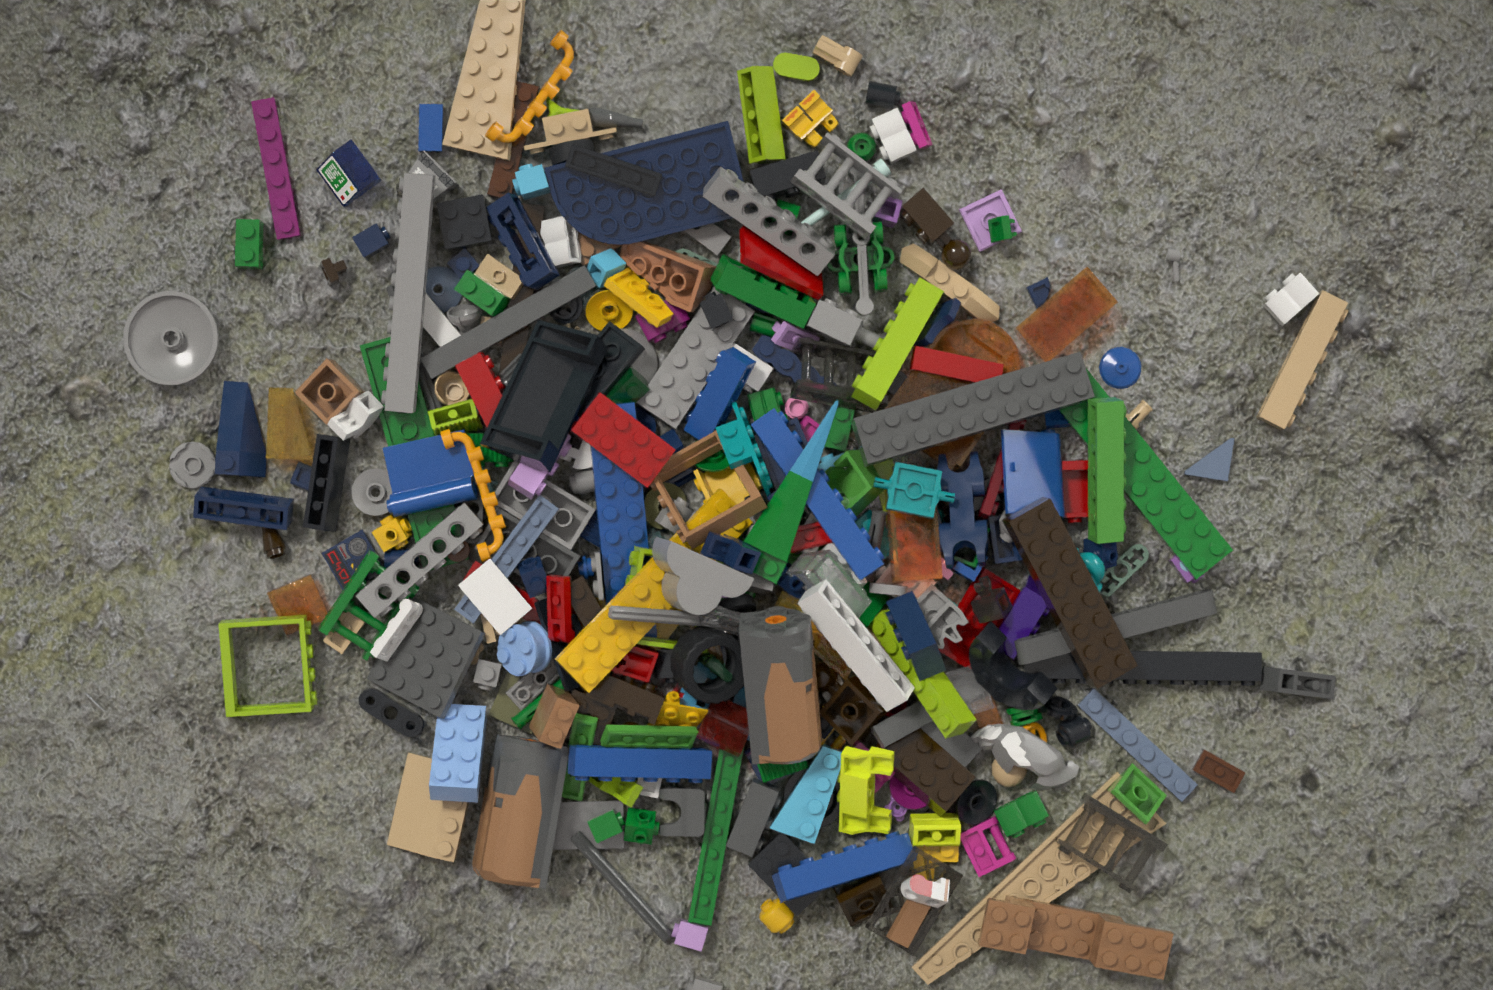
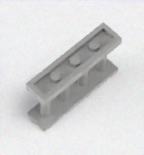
[790,132,903,239]

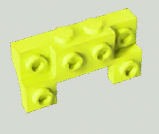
[837,746,894,835]

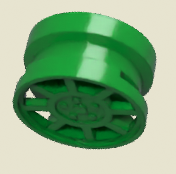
[1006,708,1043,726]

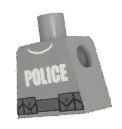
[400,151,458,203]

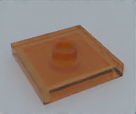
[267,574,328,636]

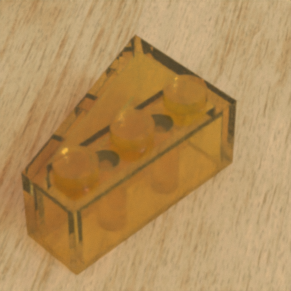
[266,387,314,461]

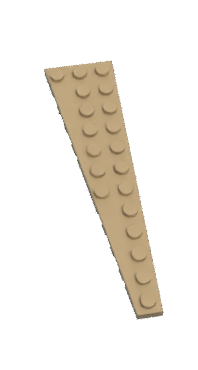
[442,0,526,161]
[911,771,1166,985]

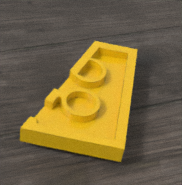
[604,267,673,328]

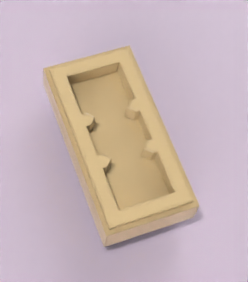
[475,254,523,300]

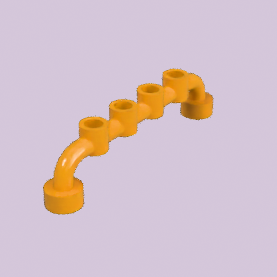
[485,30,574,143]
[440,429,506,562]

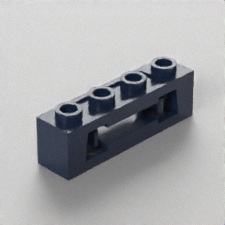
[486,192,560,290]
[193,486,294,530]

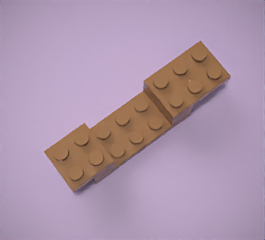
[978,895,1174,980]

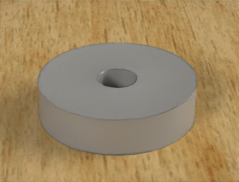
[869,583,908,595]

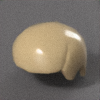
[435,371,470,406]
[992,759,1028,787]

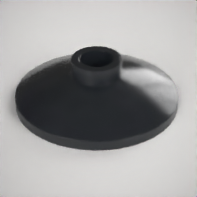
[956,779,997,825]

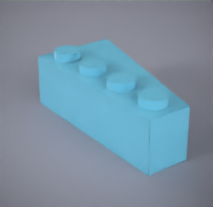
[770,744,842,844]

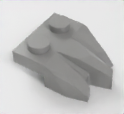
[917,584,969,649]

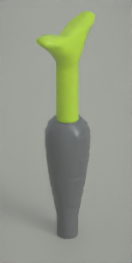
[546,98,643,128]

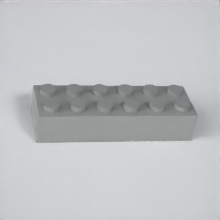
[636,287,755,430]

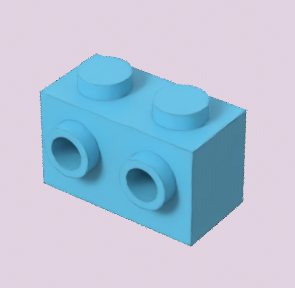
[512,164,551,201]

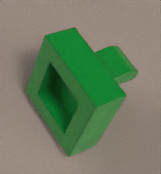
[988,215,1017,243]

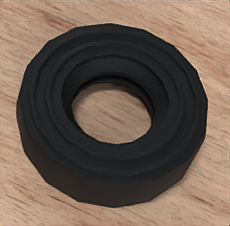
[714,594,756,624]

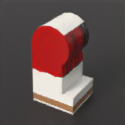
[901,874,950,908]

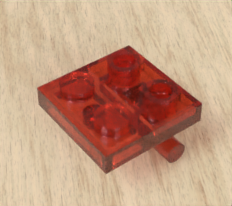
[695,700,749,757]

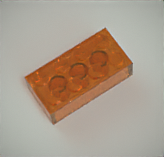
[1014,267,1118,363]
[885,489,943,584]

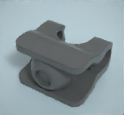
[659,787,707,837]

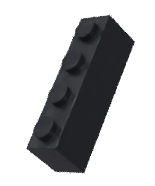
[303,434,350,532]

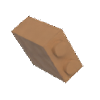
[529,683,580,749]

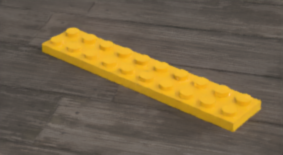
[555,488,753,693]

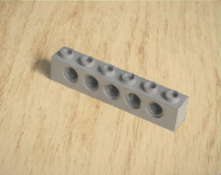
[703,166,835,276]
[356,502,483,618]

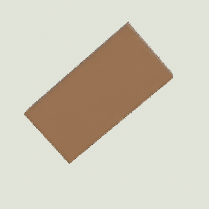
[886,899,931,948]

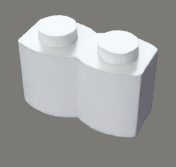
[869,108,917,164]
[540,216,581,268]
[1263,273,1319,326]

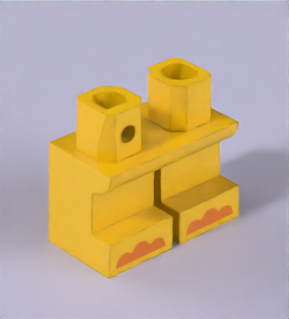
[782,90,839,148]

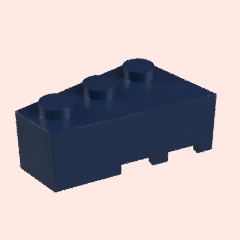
[885,591,946,681]

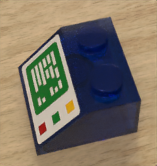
[316,139,382,208]

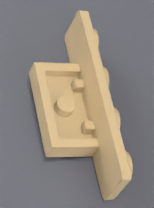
[524,109,617,154]

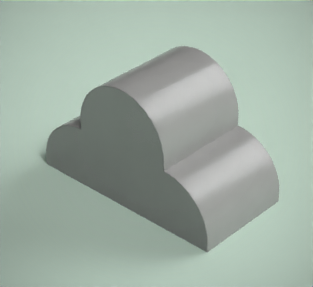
[652,537,754,615]

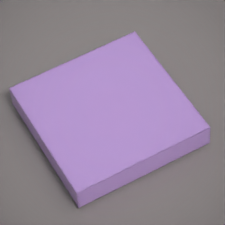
[959,189,1022,252]

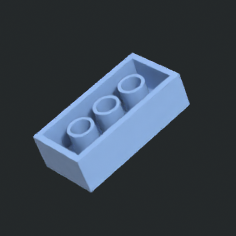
[429,704,487,803]

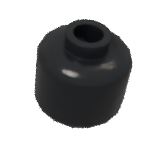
[1056,715,1092,749]

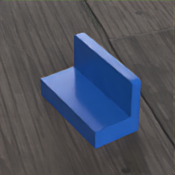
[951,556,988,582]

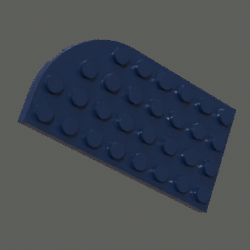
[544,121,751,245]

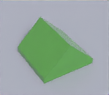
[1107,763,1167,825]

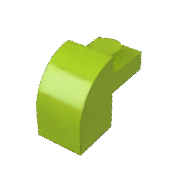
[588,777,644,808]

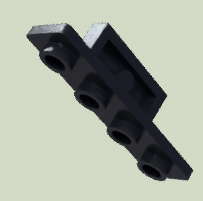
[534,598,582,692]

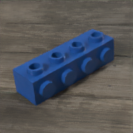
[684,347,756,440]

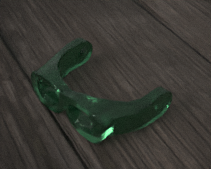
[699,651,732,682]

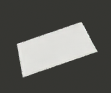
[458,559,532,635]

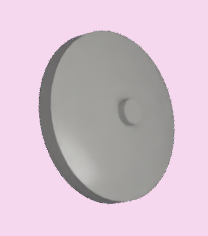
[123,291,219,386]

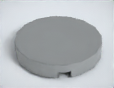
[169,442,216,489]

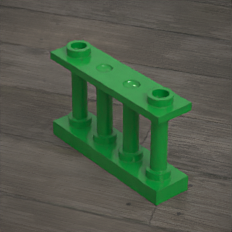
[318,549,420,661]

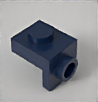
[518,556,547,598]

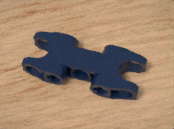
[937,451,989,569]

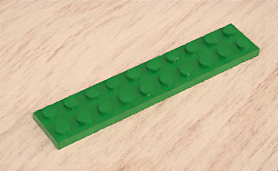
[360,337,470,571]
[1058,368,1233,580]

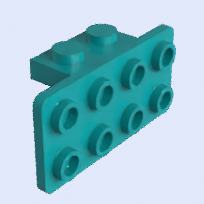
[716,401,773,497]

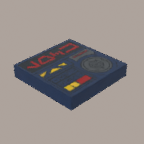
[322,529,384,590]

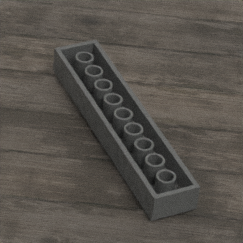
[851,352,1095,467]

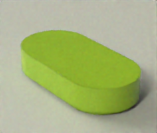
[773,52,820,81]

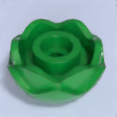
[847,133,877,162]

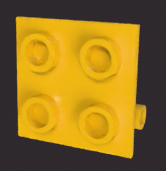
[647,691,708,728]

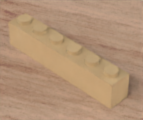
[1256,290,1348,430]

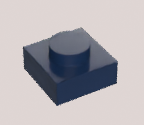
[447,248,480,279]

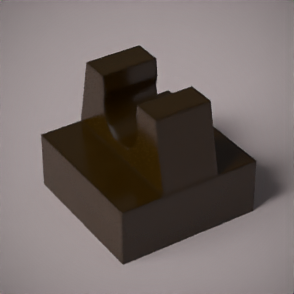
[320,258,347,286]

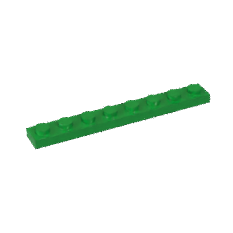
[688,735,745,926]

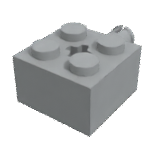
[806,298,881,349]

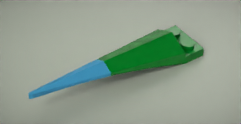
[744,400,839,584]

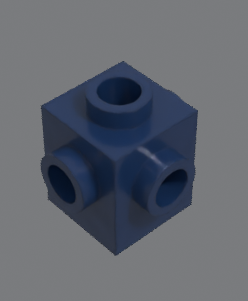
[1083,538,1118,572]

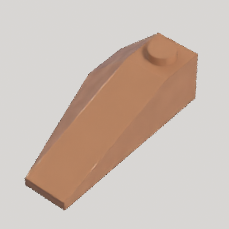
[619,241,716,312]

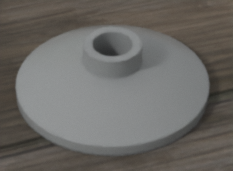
[352,469,392,516]

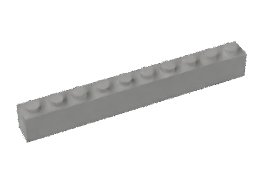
[381,173,436,413]

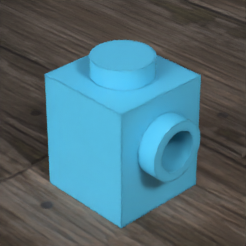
[587,248,626,288]

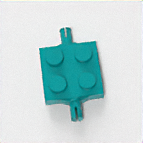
[873,462,955,519]

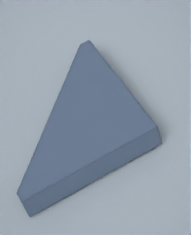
[1184,438,1235,482]

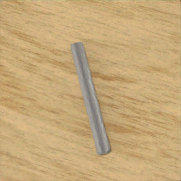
[608,606,719,627]

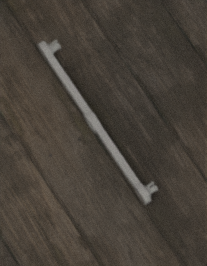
[849,167,874,316]

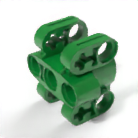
[826,221,894,296]

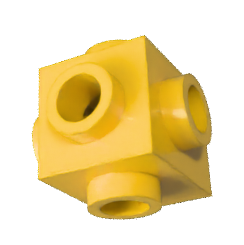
[372,514,412,552]

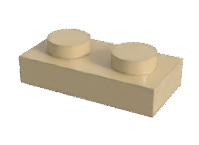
[323,612,365,654]

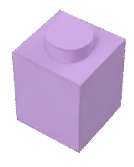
[671,918,708,952]

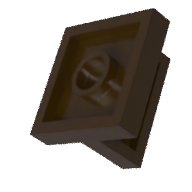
[833,873,893,927]

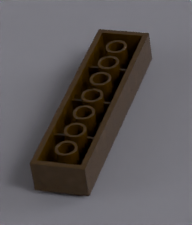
[1002,497,1138,689]

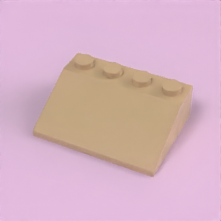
[387,752,469,862]

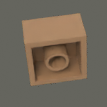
[295,358,366,425]

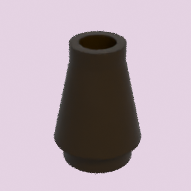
[261,527,286,559]

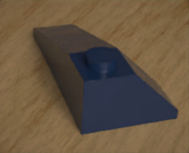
[215,381,267,478]

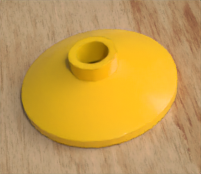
[586,290,633,331]

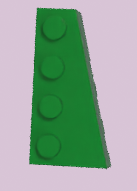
[710,254,816,329]

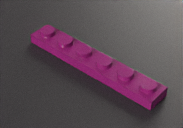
[251,97,301,240]

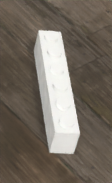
[797,579,915,712]

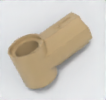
[812,35,863,77]

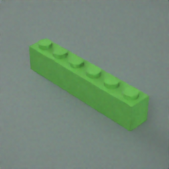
[1088,397,1126,544]

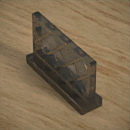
[865,846,963,956]

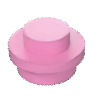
[785,396,808,419]

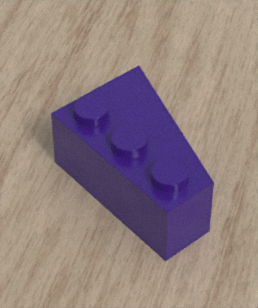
[999,574,1049,659]

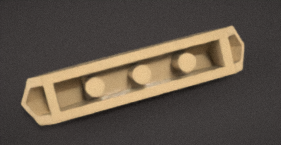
[900,244,1000,325]

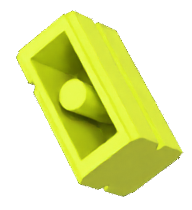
[909,813,961,847]

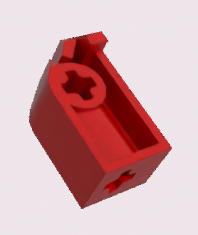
[612,644,658,683]

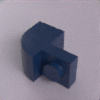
[700,531,761,574]

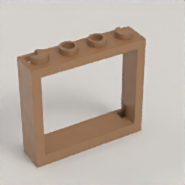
[650,431,767,549]

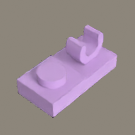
[771,320,820,357]

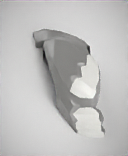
[971,724,1079,791]

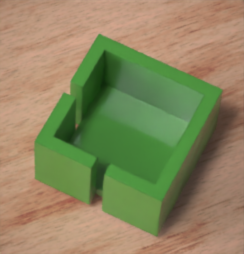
[825,450,885,516]

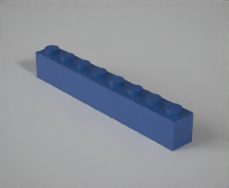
[751,408,885,582]

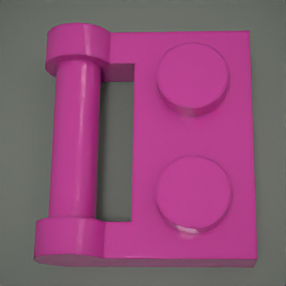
[960,816,1016,877]

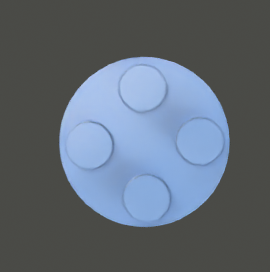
[497,621,552,676]

